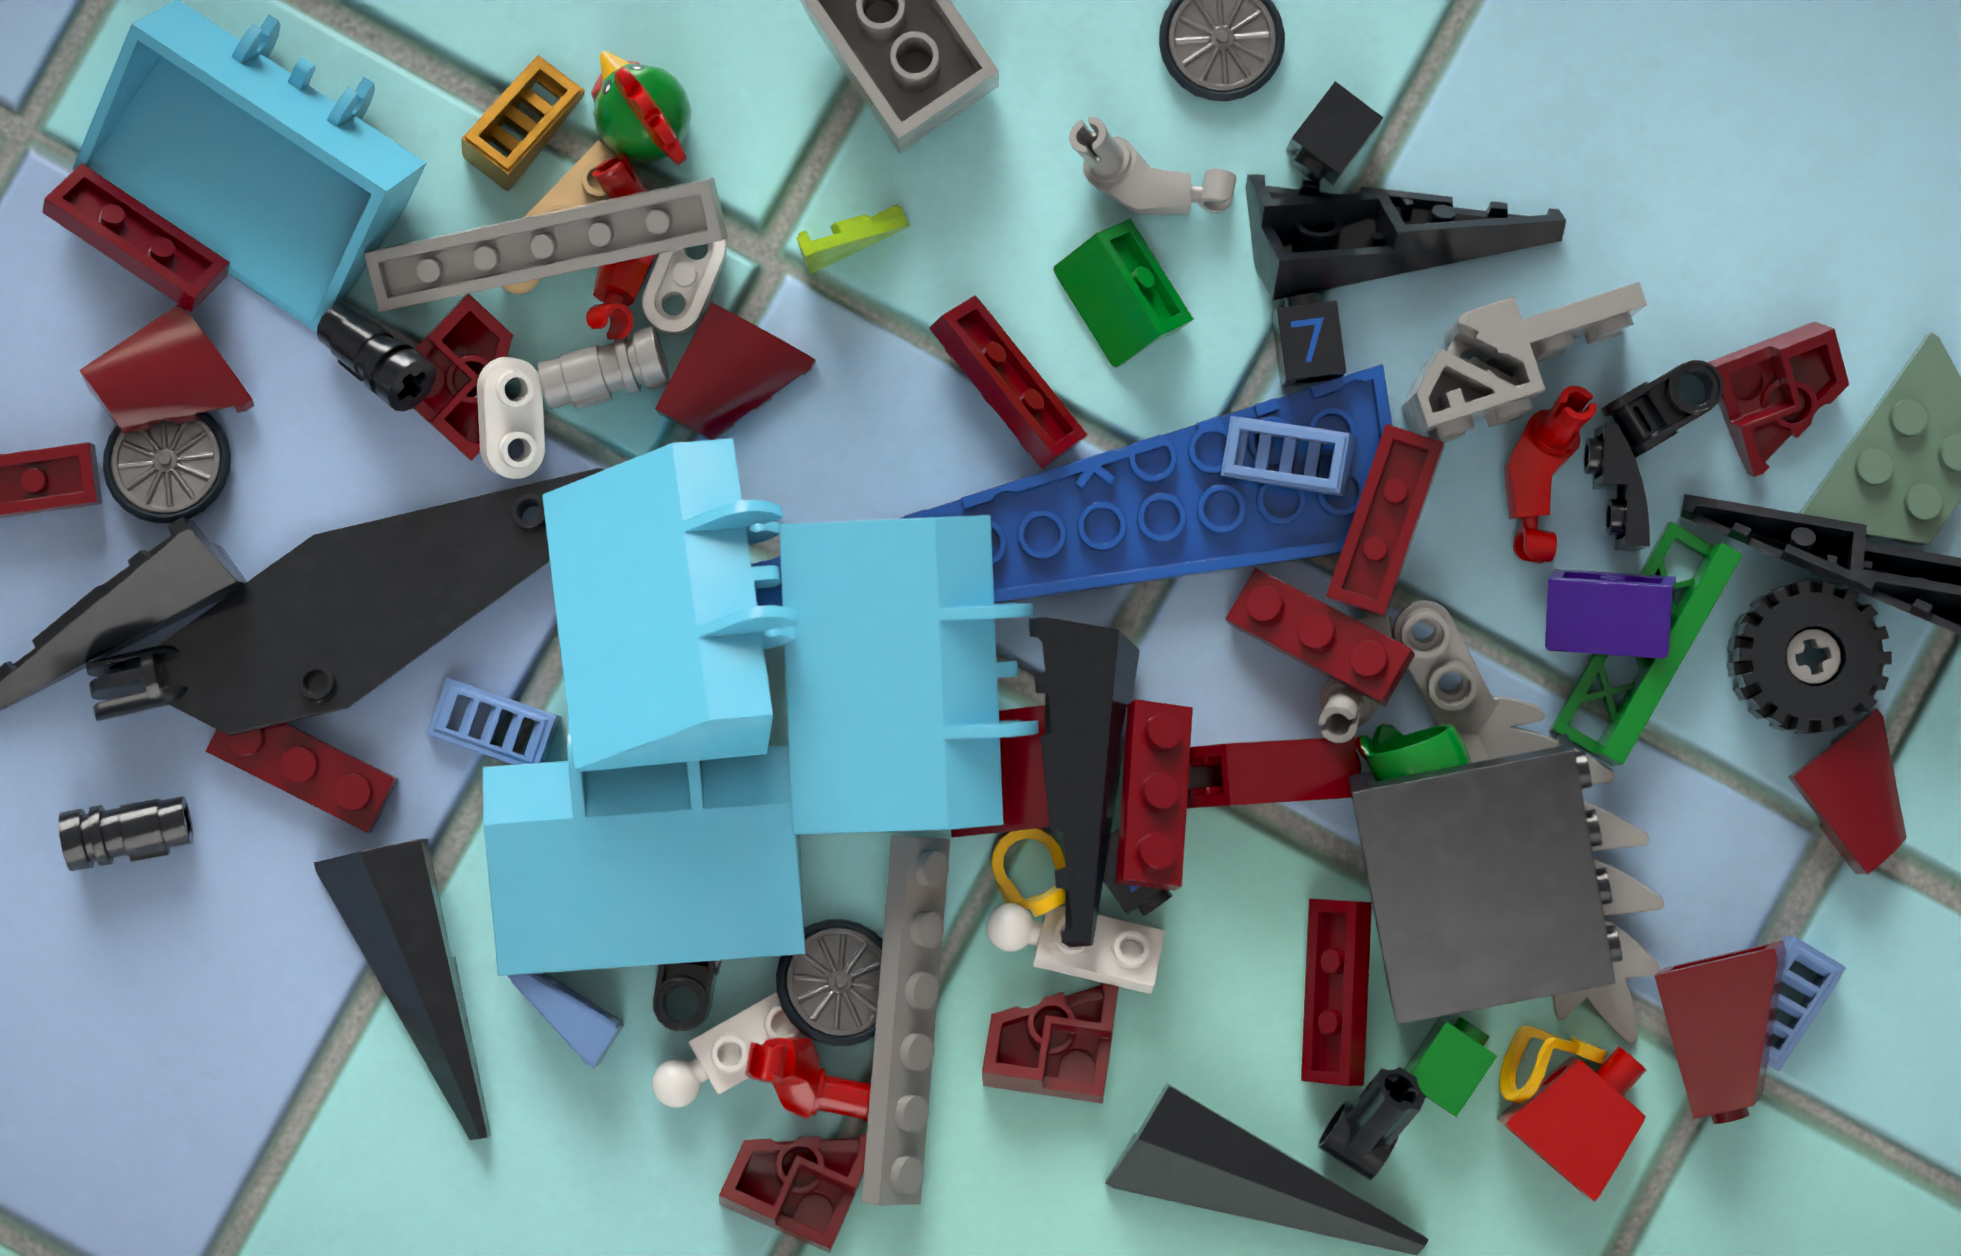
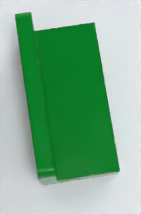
[1053,218,1194,367]

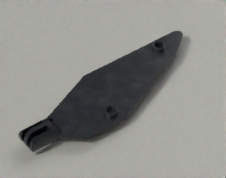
[86,468,605,736]

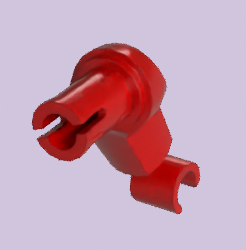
[586,153,657,339]
[1504,386,1597,564]
[745,1038,871,1122]

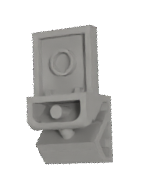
[1401,282,1647,443]

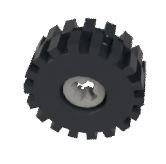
[1727,580,1892,734]

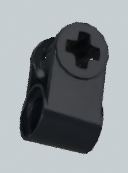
[1600,360,1723,458]
[653,960,722,1031]

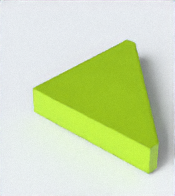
[796,205,910,274]

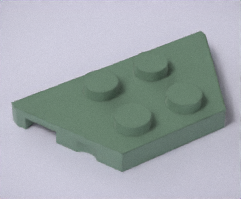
[1799,333,1961,546]

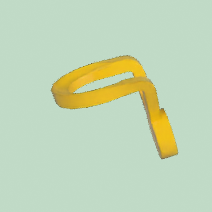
[991,828,1066,917]
[1499,1025,1608,1104]

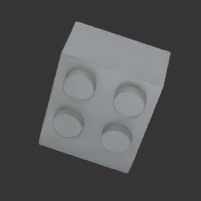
[800,0,999,153]

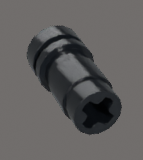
[316,303,436,412]
[58,796,193,871]

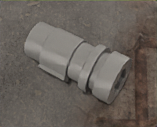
[538,326,670,410]

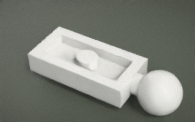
[986,903,1166,994]
[652,991,814,1108]

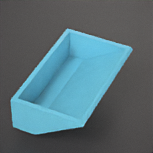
[72,0,427,333]
[542,438,799,772]
[779,515,1038,835]
[483,727,806,976]

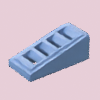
[1221,416,1356,497]
[426,677,562,765]
[1768,935,1846,1071]
[507,973,624,1069]

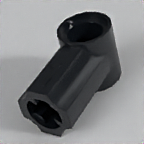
[1318,1067,1426,1180]

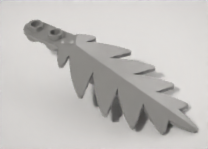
[1393,600,1664,1044]

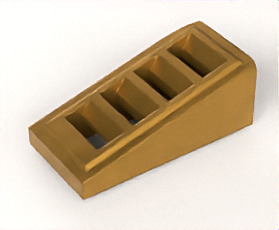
[461,55,585,191]

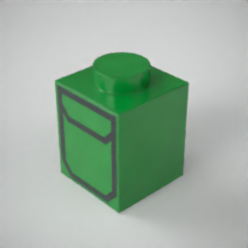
[1404,1016,1497,1117]

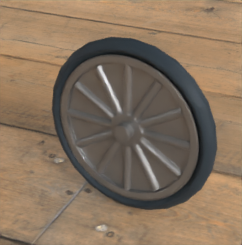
[1159,0,1285,101]
[103,412,231,523]
[776,919,883,1046]

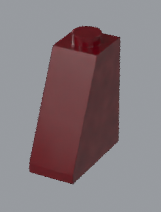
[1187,736,1361,808]
[1654,940,1786,1124]

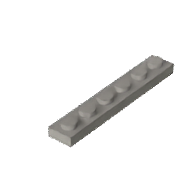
[364,177,728,312]
[861,835,950,1206]

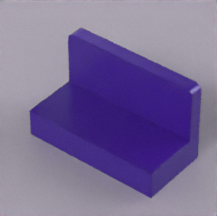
[1545,569,1676,659]

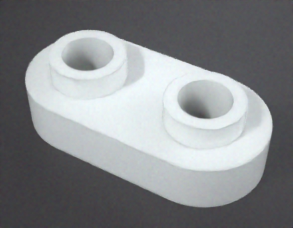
[642,239,727,335]
[477,357,545,479]

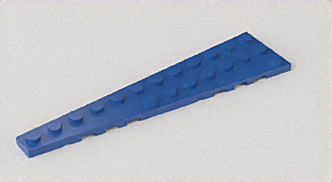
[751,364,1393,606]

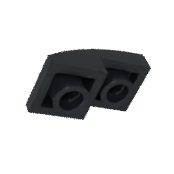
[1583,423,1650,551]

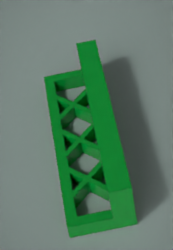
[1549,521,1743,766]

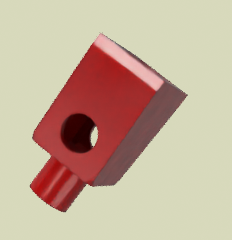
[1497,1046,1647,1202]

